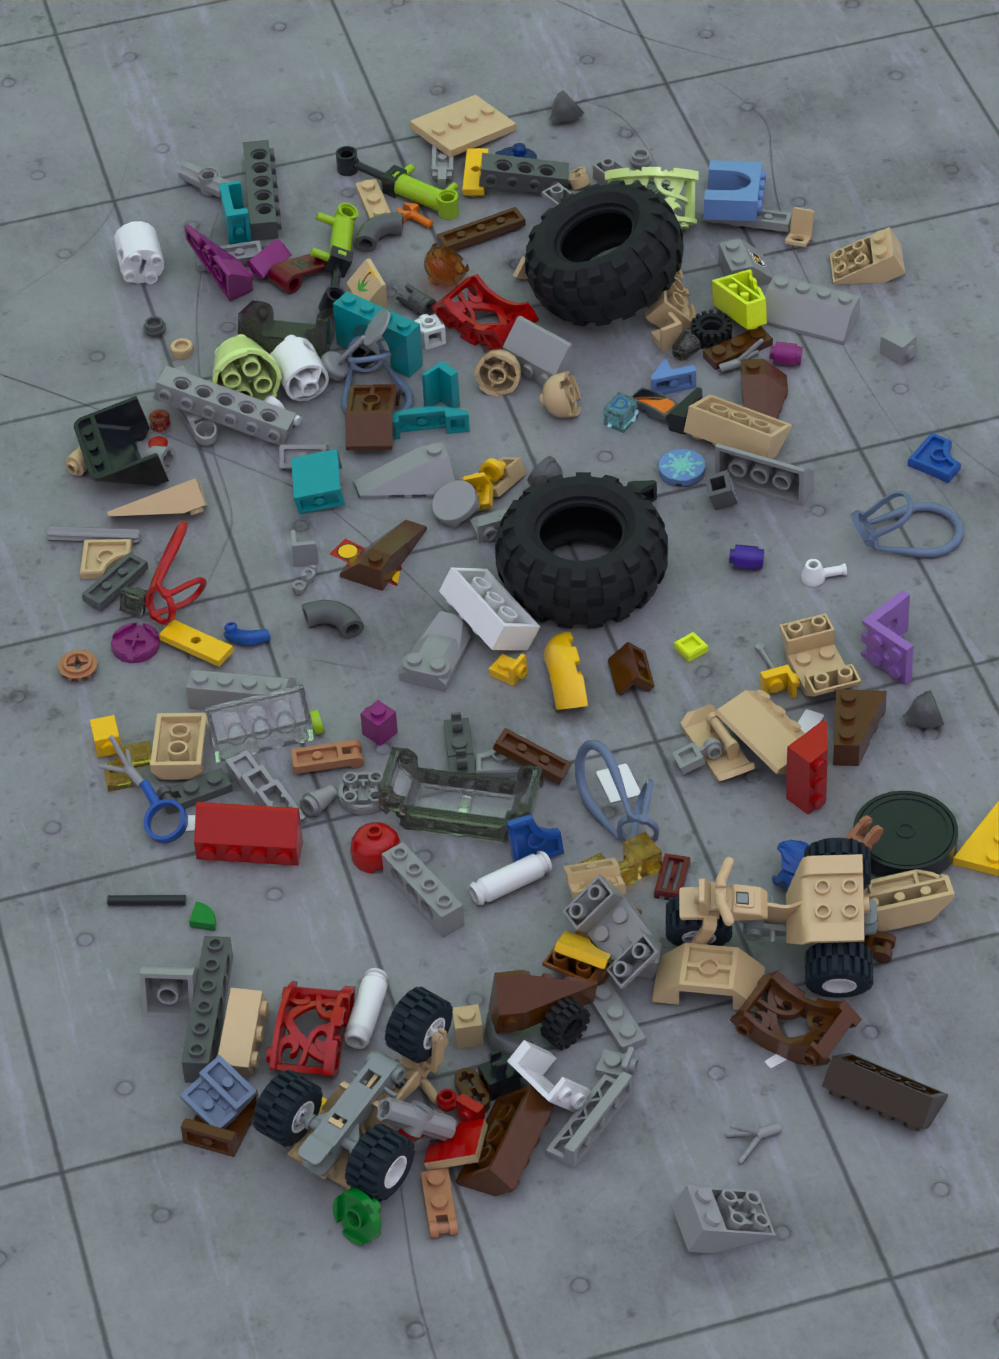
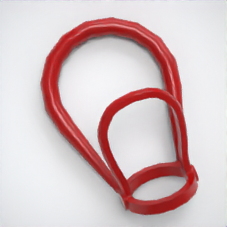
[145,520,207,625]

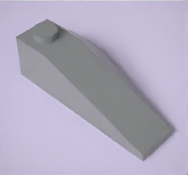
[353,442,455,499]

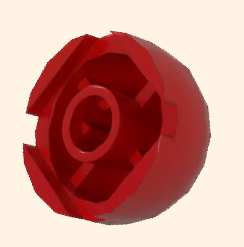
[350,822,401,874]

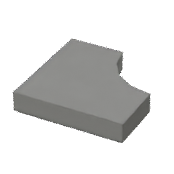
[476,734,527,779]

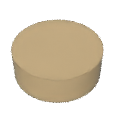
[170,338,194,359]

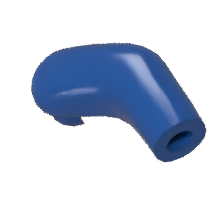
[224,622,271,647]

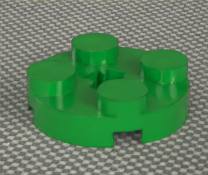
[333,1187,381,1245]

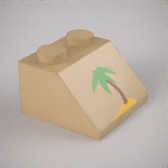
[346,258,388,309]

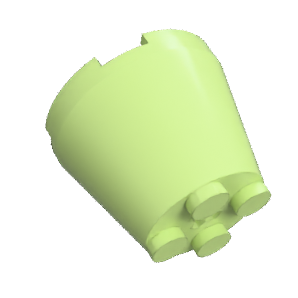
[212,334,282,401]

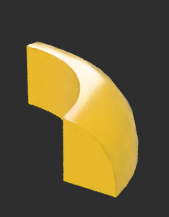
[543,631,588,710]

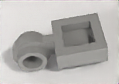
[672,738,723,775]

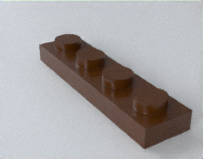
[437,207,526,253]

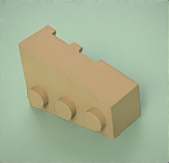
[218,988,270,1077]

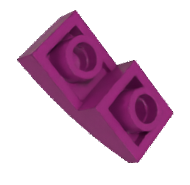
[247,238,292,280]

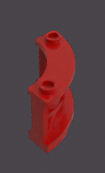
[431,274,539,350]
[266,981,355,1076]

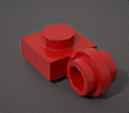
[436,1089,485,1122]

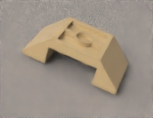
[779,613,861,696]
[652,943,765,1012]

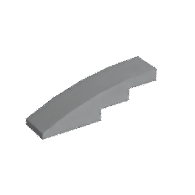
[225,750,306,822]

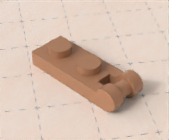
[291,740,365,774]
[420,1168,458,1238]

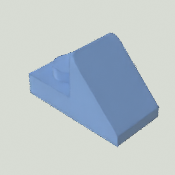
[651,359,696,395]

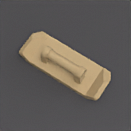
[680,704,756,781]

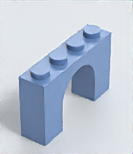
[703,160,766,222]

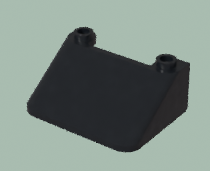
[74,396,169,486]

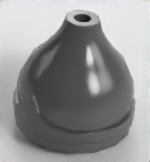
[549,90,584,125]
[527,456,563,486]
[903,690,944,729]

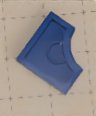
[907,433,961,483]
[506,814,564,862]

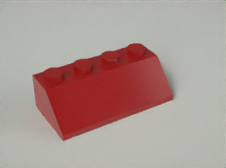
[194,802,303,865]

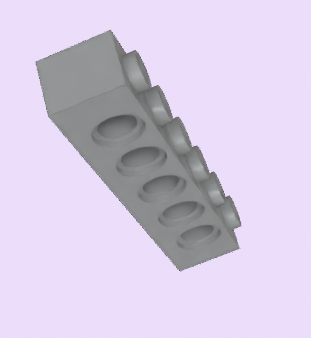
[153,365,296,445]

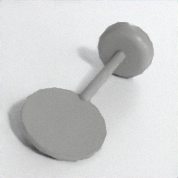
[320,309,390,381]

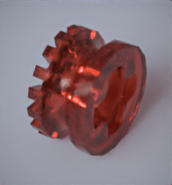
[149,409,171,432]

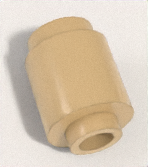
[65,446,88,476]

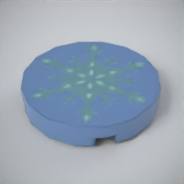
[658,449,705,487]

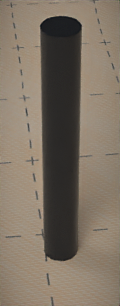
[107,895,187,906]

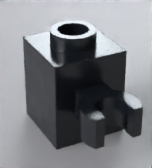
[478,1050,522,1102]

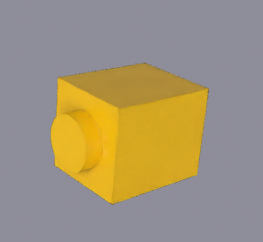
[90,715,122,758]

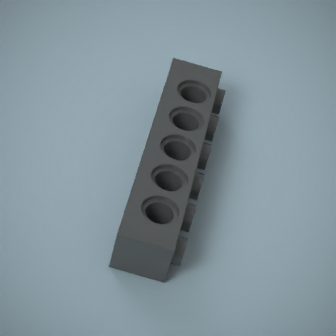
[243,140,282,241]
[182,936,233,1083]

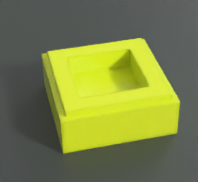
[674,632,708,662]

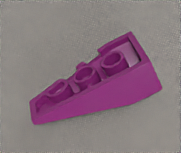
[184,224,254,301]

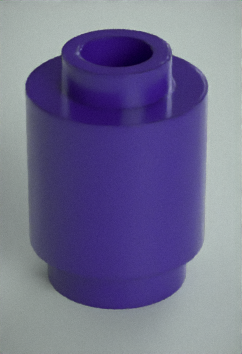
[729,544,764,570]

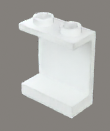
[507,1040,592,1113]

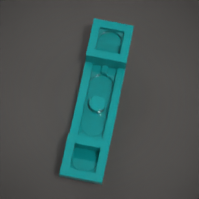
[393,406,470,440]

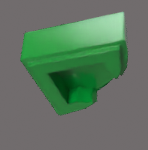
[189,901,216,931]

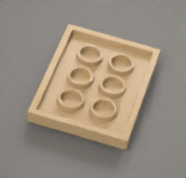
[409,95,517,157]

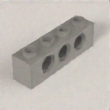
[382,842,464,938]

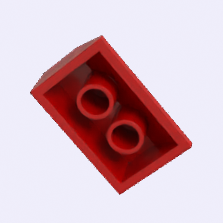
[786,720,828,815]

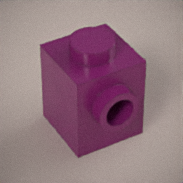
[360,700,398,746]

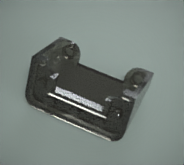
[238,300,336,359]

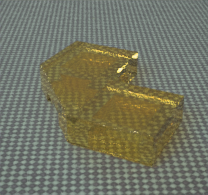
[104,740,152,792]

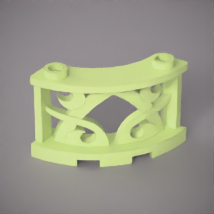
[605,167,699,229]

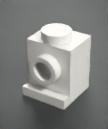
[414,314,446,350]

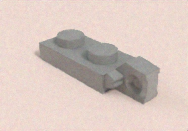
[431,144,454,190]

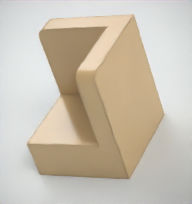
[651,312,682,352]

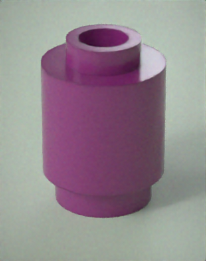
[769,341,803,367]

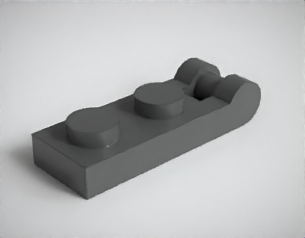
[156,768,232,814]

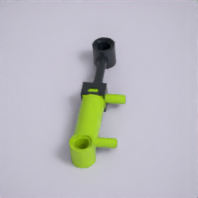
[336,146,459,220]
[310,202,359,317]

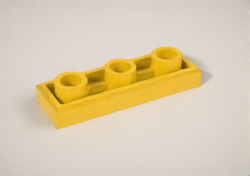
[462,148,489,197]
[159,620,234,667]

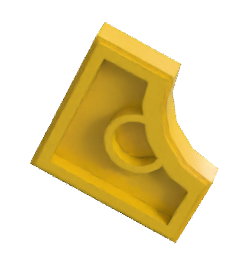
[554,930,611,969]

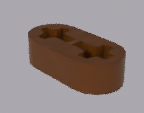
[454,1068,490,1113]

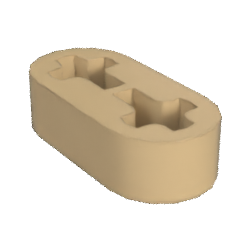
[568,166,591,190]

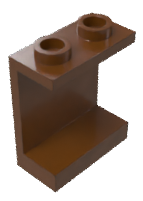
[181,1090,259,1157]

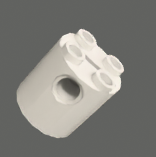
[114,221,164,284]
[270,335,329,402]

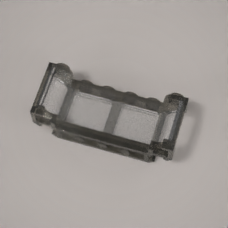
[378,747,544,843]

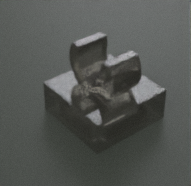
[119,586,147,618]

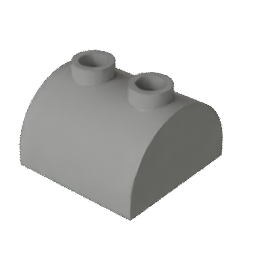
[139,965,198,1018]

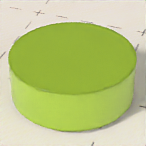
[308,709,325,735]

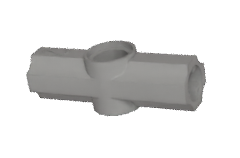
[178,161,230,198]
[377,1097,456,1141]

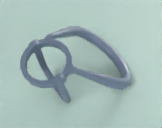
[341,335,414,414]
[851,491,964,558]
[575,740,660,847]

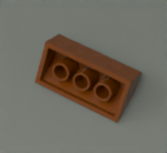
[455,1085,554,1196]

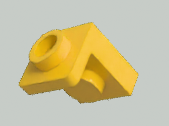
[489,653,528,687]
[760,664,800,699]

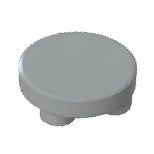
[432,480,480,528]
[338,771,389,815]

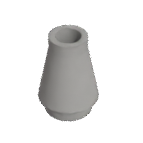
[300,785,338,817]

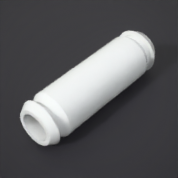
[469,851,552,905]
[344,968,389,1049]

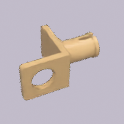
[785,207,815,247]

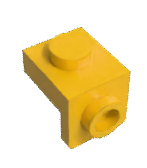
[463,472,493,511]

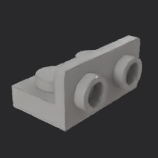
[469,508,508,544]

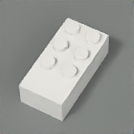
[439,567,540,650]

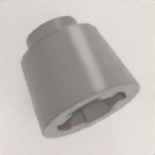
[145,445,176,472]

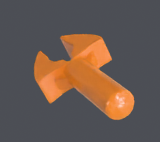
[397,203,433,228]

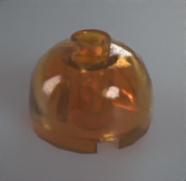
[424,243,469,286]

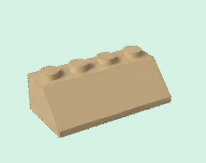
[684,394,792,459]
[715,690,805,774]

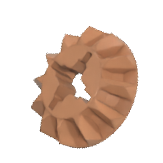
[58,650,98,682]

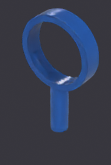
[140,780,188,843]

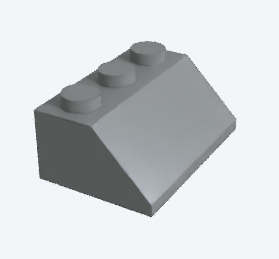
[503,316,573,386]

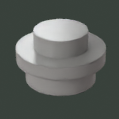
[630,148,651,168]

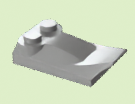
[399,611,471,691]

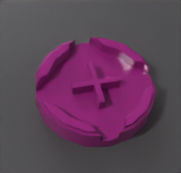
[111,623,160,663]

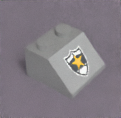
[719,239,773,286]

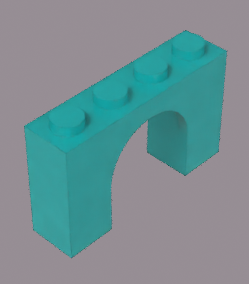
[333,291,423,378]

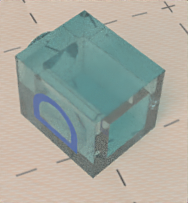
[603,392,639,433]

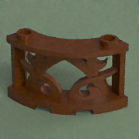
[730,971,862,1067]

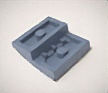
[180,1055,257,1129]

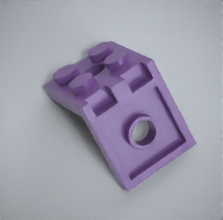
[861,590,914,685]

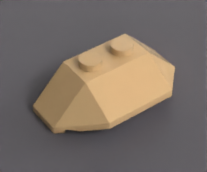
[864,869,955,932]

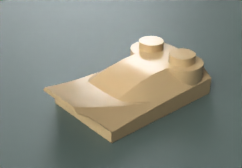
[150,713,207,780]

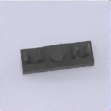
[444,712,476,781]

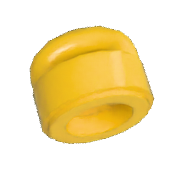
[480,458,506,482]

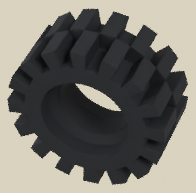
[691,310,732,349]
[540,997,590,1050]

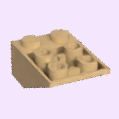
[830,227,906,285]

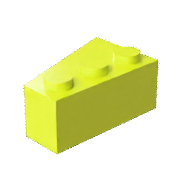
[712,269,767,330]

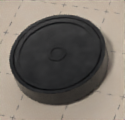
[853,791,958,877]

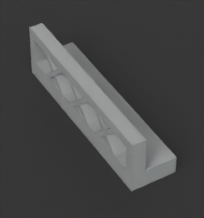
[546,1071,633,1168]

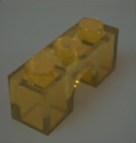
[578,832,662,886]

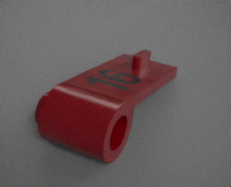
[268,254,325,294]

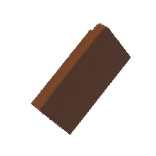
[608,642,655,695]

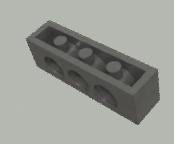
[479,153,569,193]

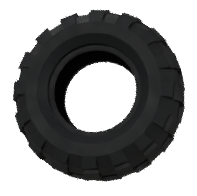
[525,180,684,326]
[495,472,668,629]

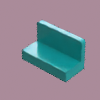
[422,361,460,408]

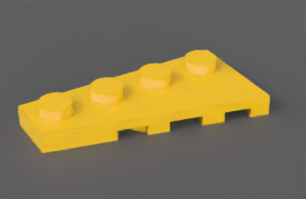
[953,801,999,876]

